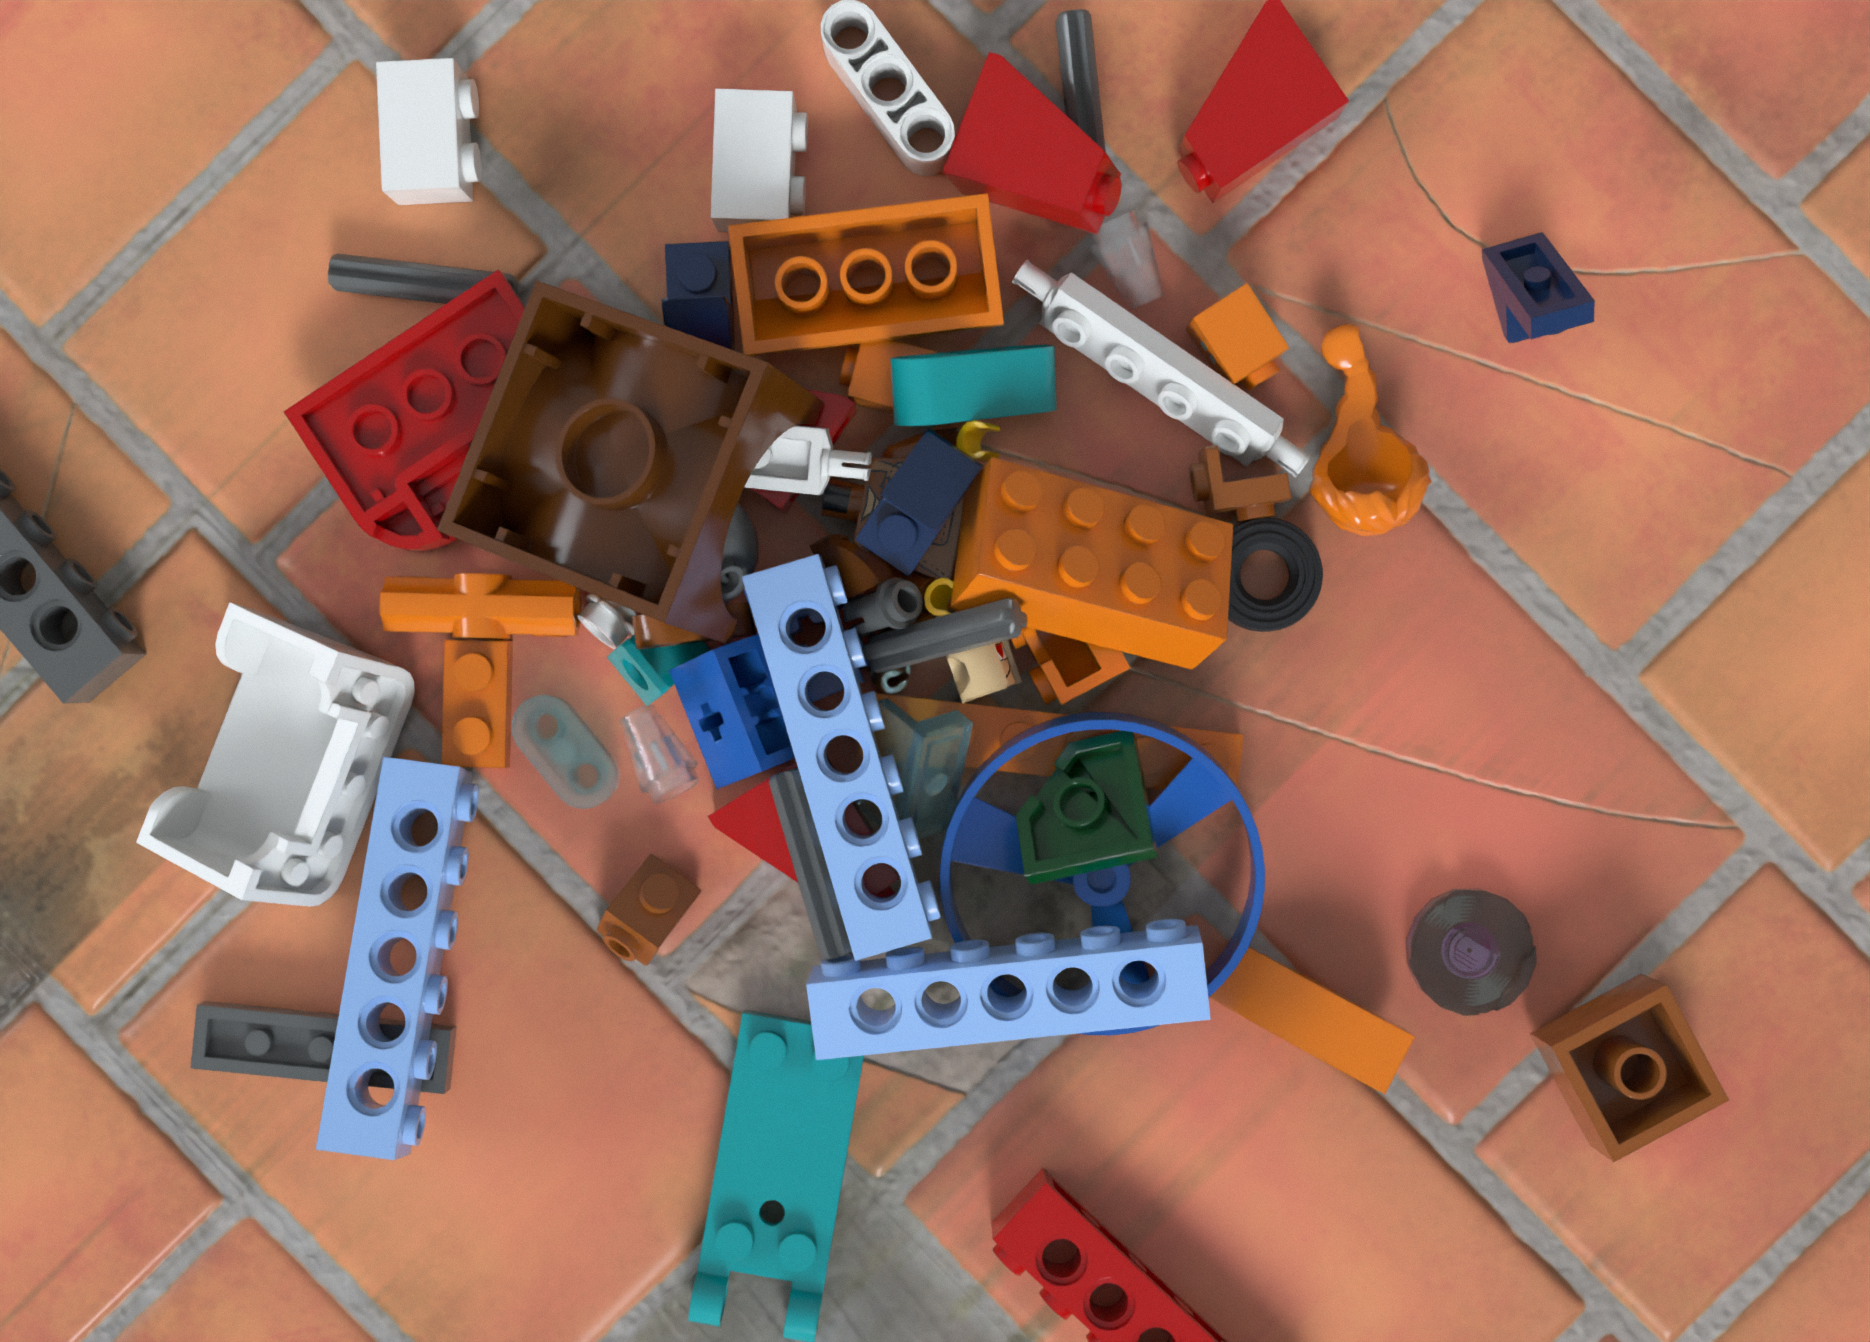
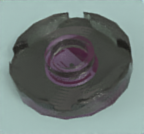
[1406,888,1537,1016]

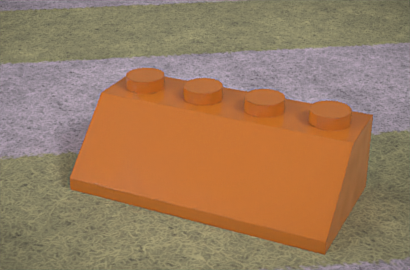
[728,193,1004,357]

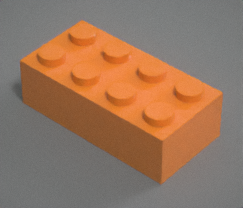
[951,457,1233,670]

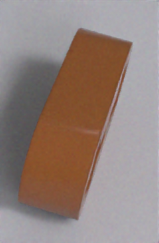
[632,602,755,649]

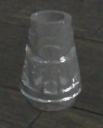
[1089,209,1164,310]
[620,704,700,804]

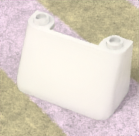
[136,603,415,907]

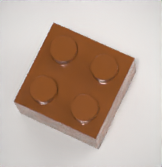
[1529,974,1729,1162]

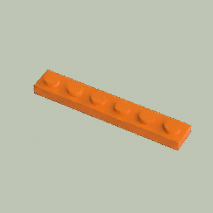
[858,692,1244,790]

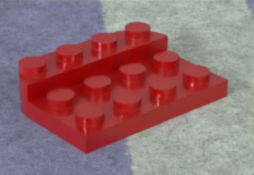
[283,269,525,552]

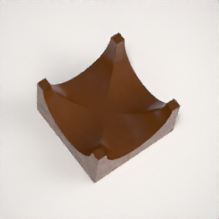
[437,280,824,644]

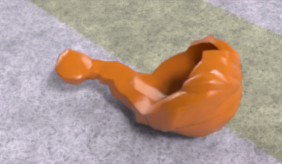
[1309,323,1432,536]

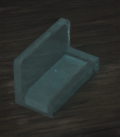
[856,698,973,839]

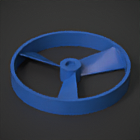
[940,712,1265,1035]

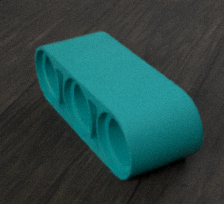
[890,345,1057,426]

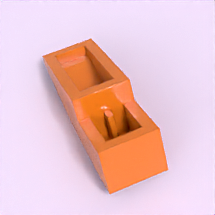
[1209,937,1415,1094]

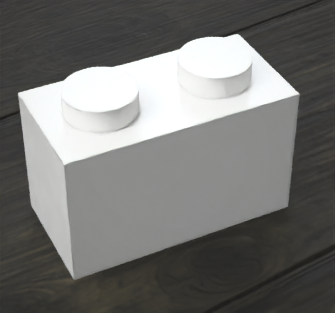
[376,58,482,205]
[711,89,808,232]

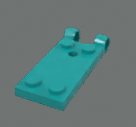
[688,1010,864,1342]

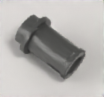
[843,577,923,637]

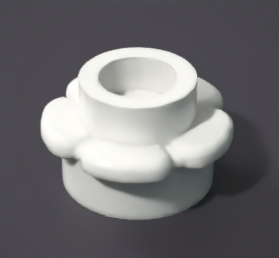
[578,594,636,649]

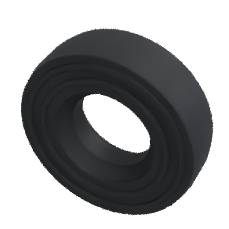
[1228,517,1323,632]

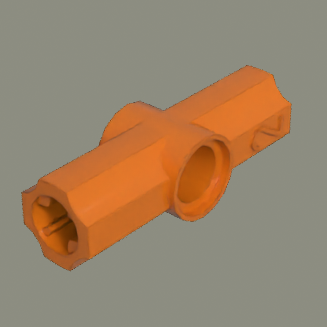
[379,573,582,639]

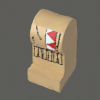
[946,640,1022,703]

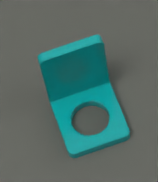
[607,635,711,706]

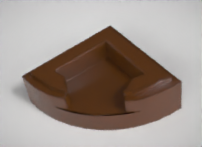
[809,534,894,599]

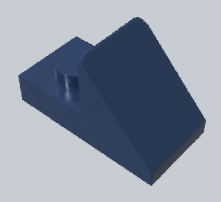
[1482,232,1595,343]
[661,241,735,351]
[855,429,984,576]

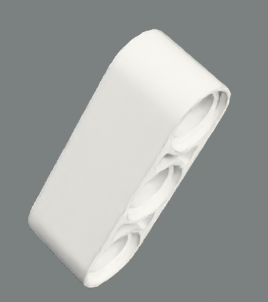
[820,0,955,176]

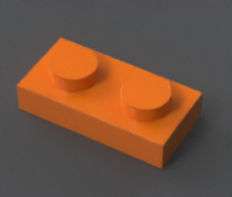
[441,640,513,768]

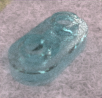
[511,695,619,809]

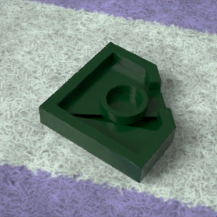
[1016,731,1158,885]

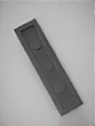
[190,1001,457,1094]

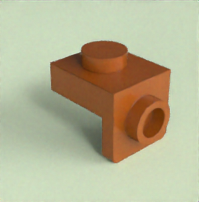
[1190,445,1292,522]
[597,853,702,966]

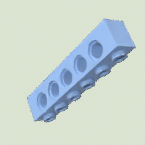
[742,554,941,961]
[316,757,479,1160]
[806,919,1211,1060]

